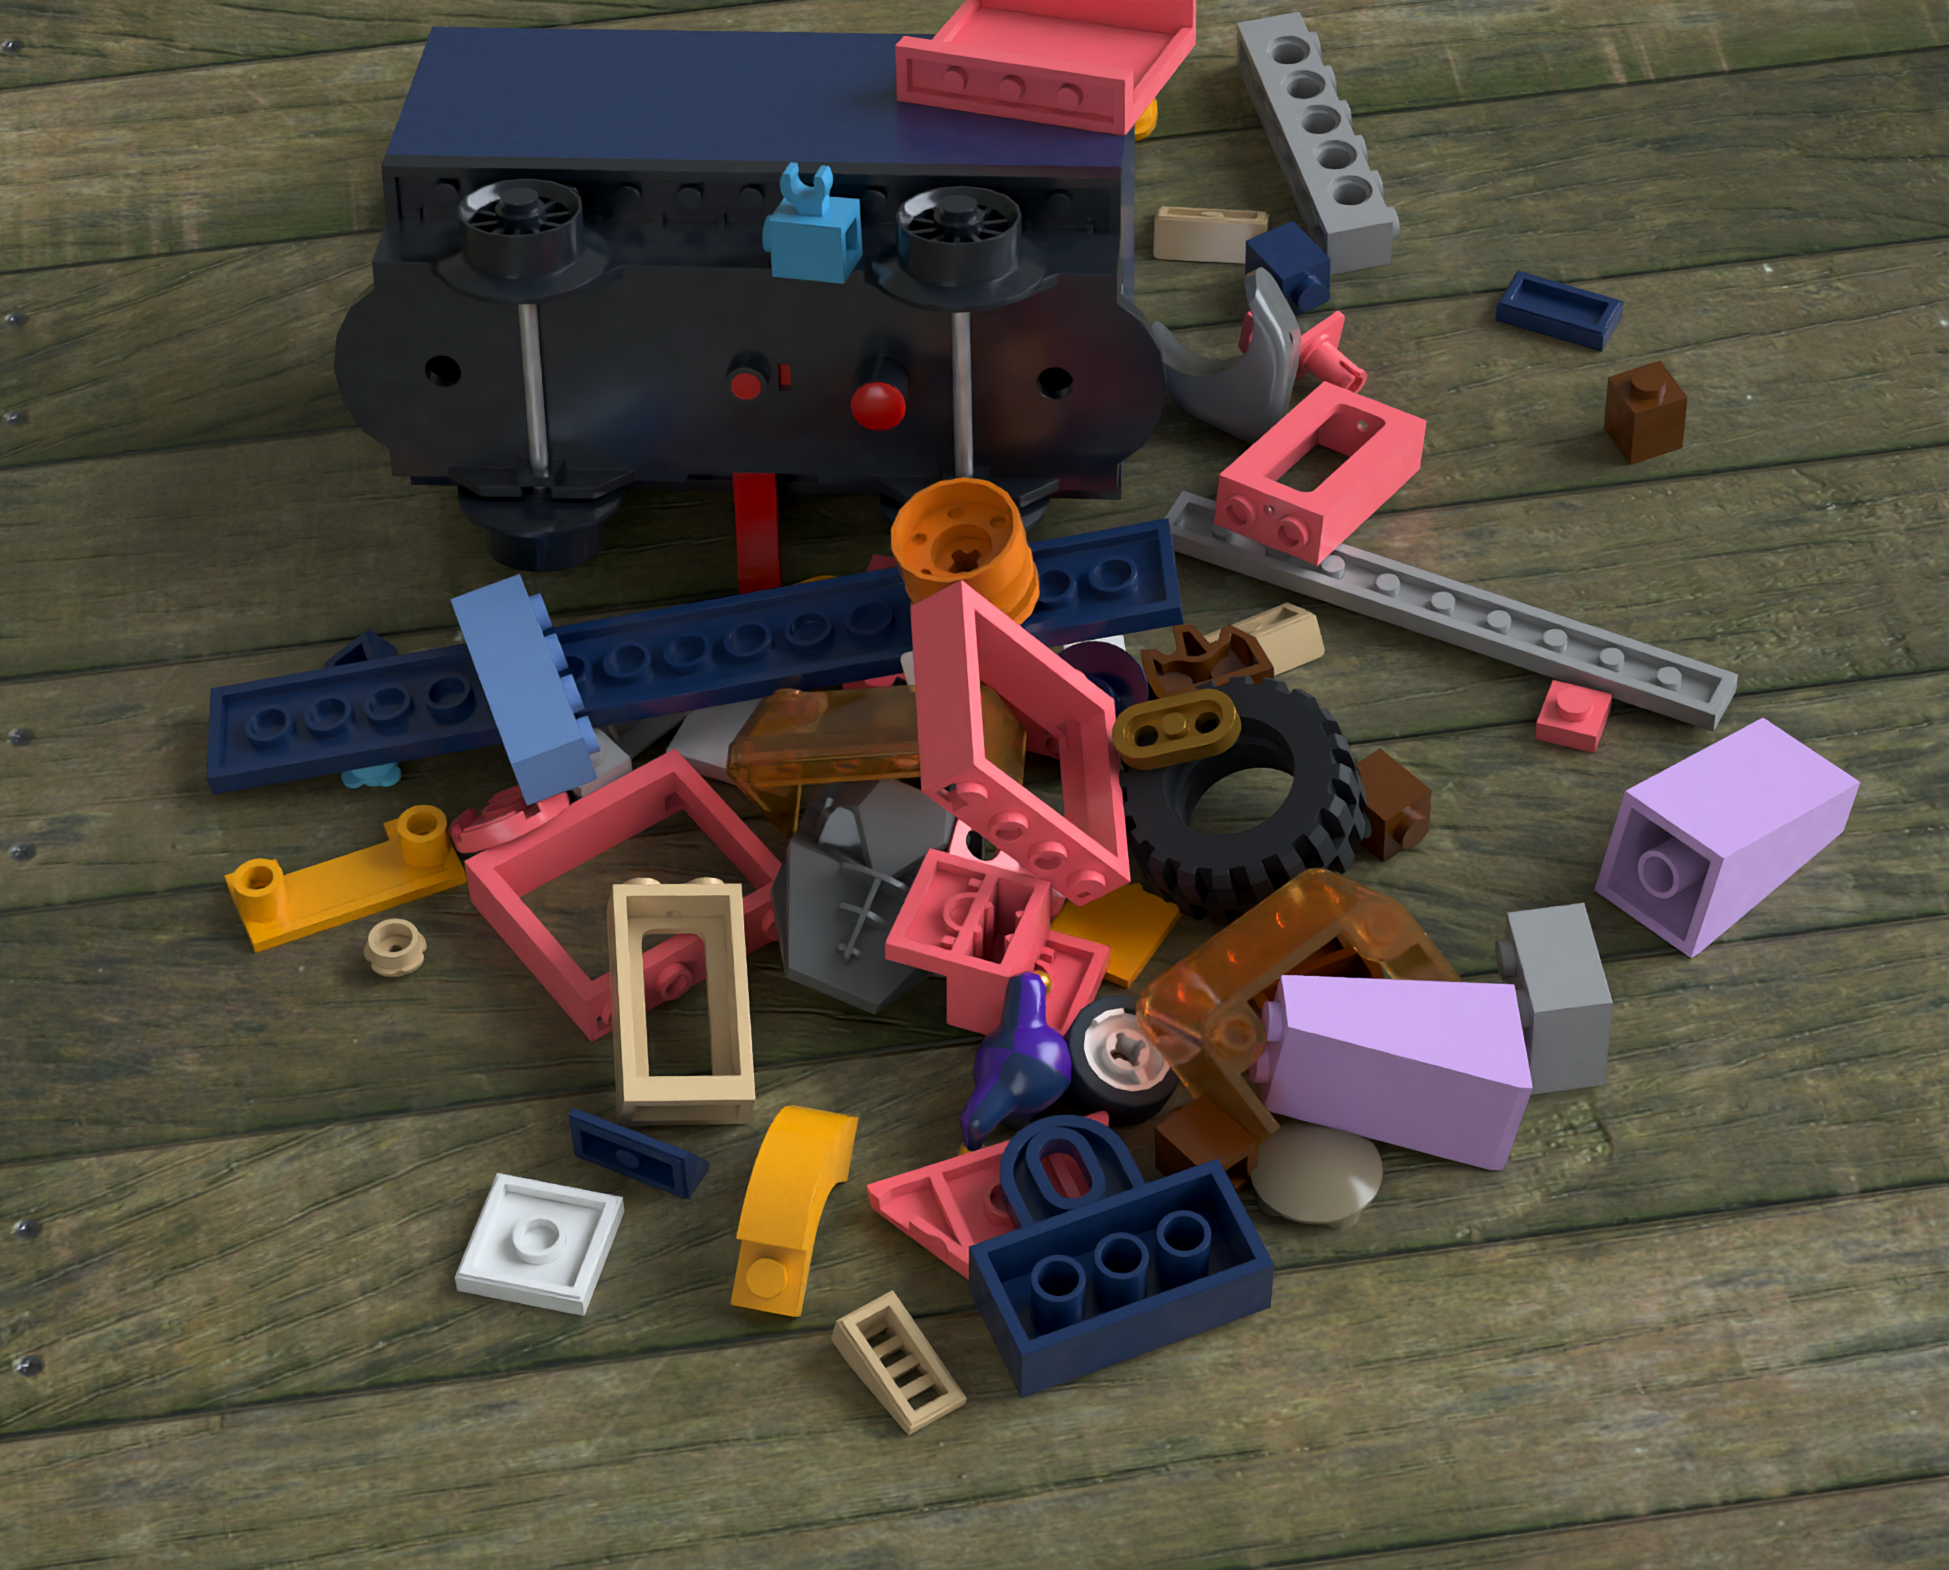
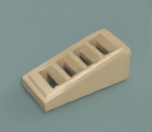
[831,1290,967,1436]

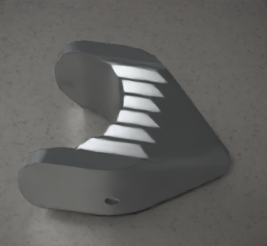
[1150,267,1301,445]

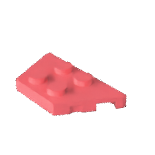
[867,1110,1109,1280]

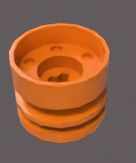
[891,477,1040,625]

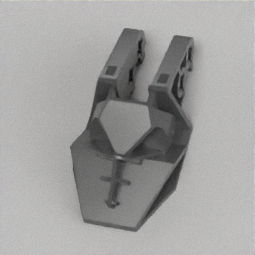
[770,676,1011,1015]

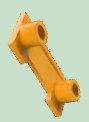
[224,805,467,953]

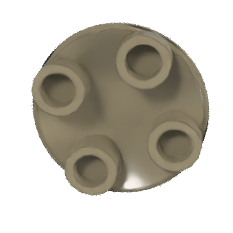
[1250,1119,1383,1230]

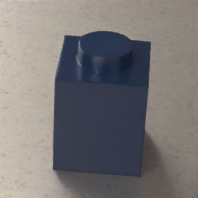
[1245,221,1331,316]

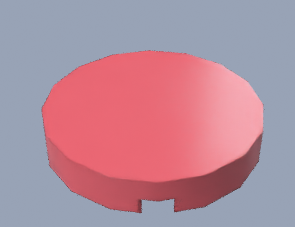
[448,784,571,853]

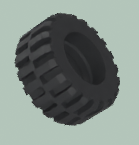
[1119,676,1367,927]

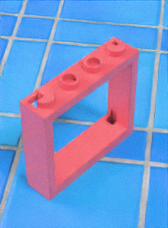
[910,580,1131,907]
[464,748,782,1042]

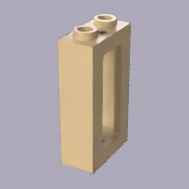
[606,877,756,1126]

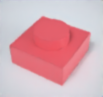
[1535,680,1612,753]

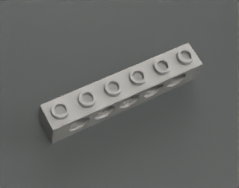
[1236,12,1400,275]

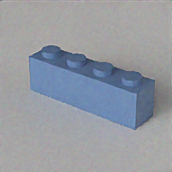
[450,574,601,806]

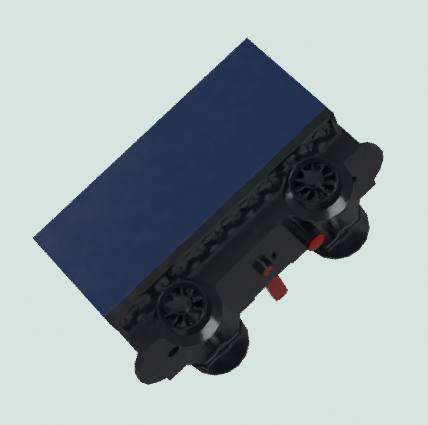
[334,27,1167,594]

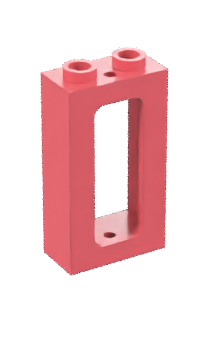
[1214,381,1427,566]

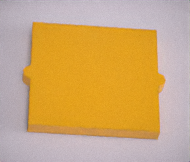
[1050,883,1182,989]

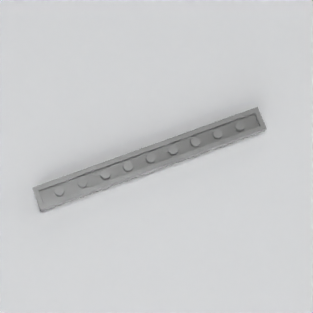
[1164,491,1738,732]

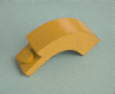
[730,1105,859,1317]

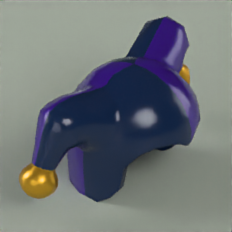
[958,970,1072,1156]

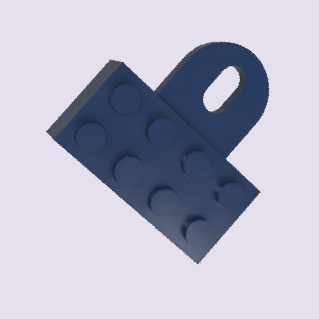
[969,1115,1274,1398]

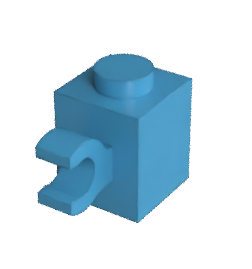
[762,162,862,284]

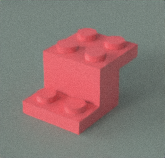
[885,848,1111,1037]

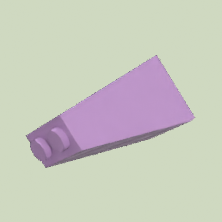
[1594,718,1860,958]
[1249,975,1533,1171]

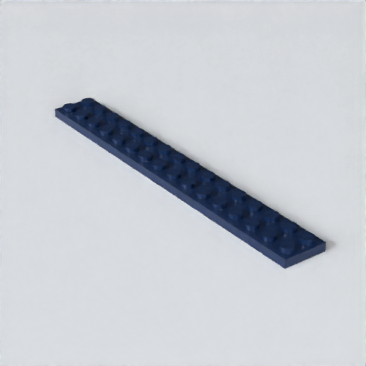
[206,518,1184,794]

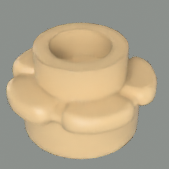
[364,918,427,977]

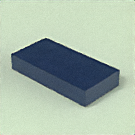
[1496,270,1624,352]

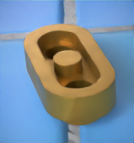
[1112,689,1241,770]

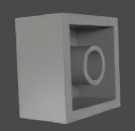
[1493,903,1613,1095]

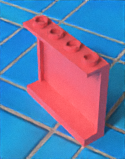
[895,0,1196,136]

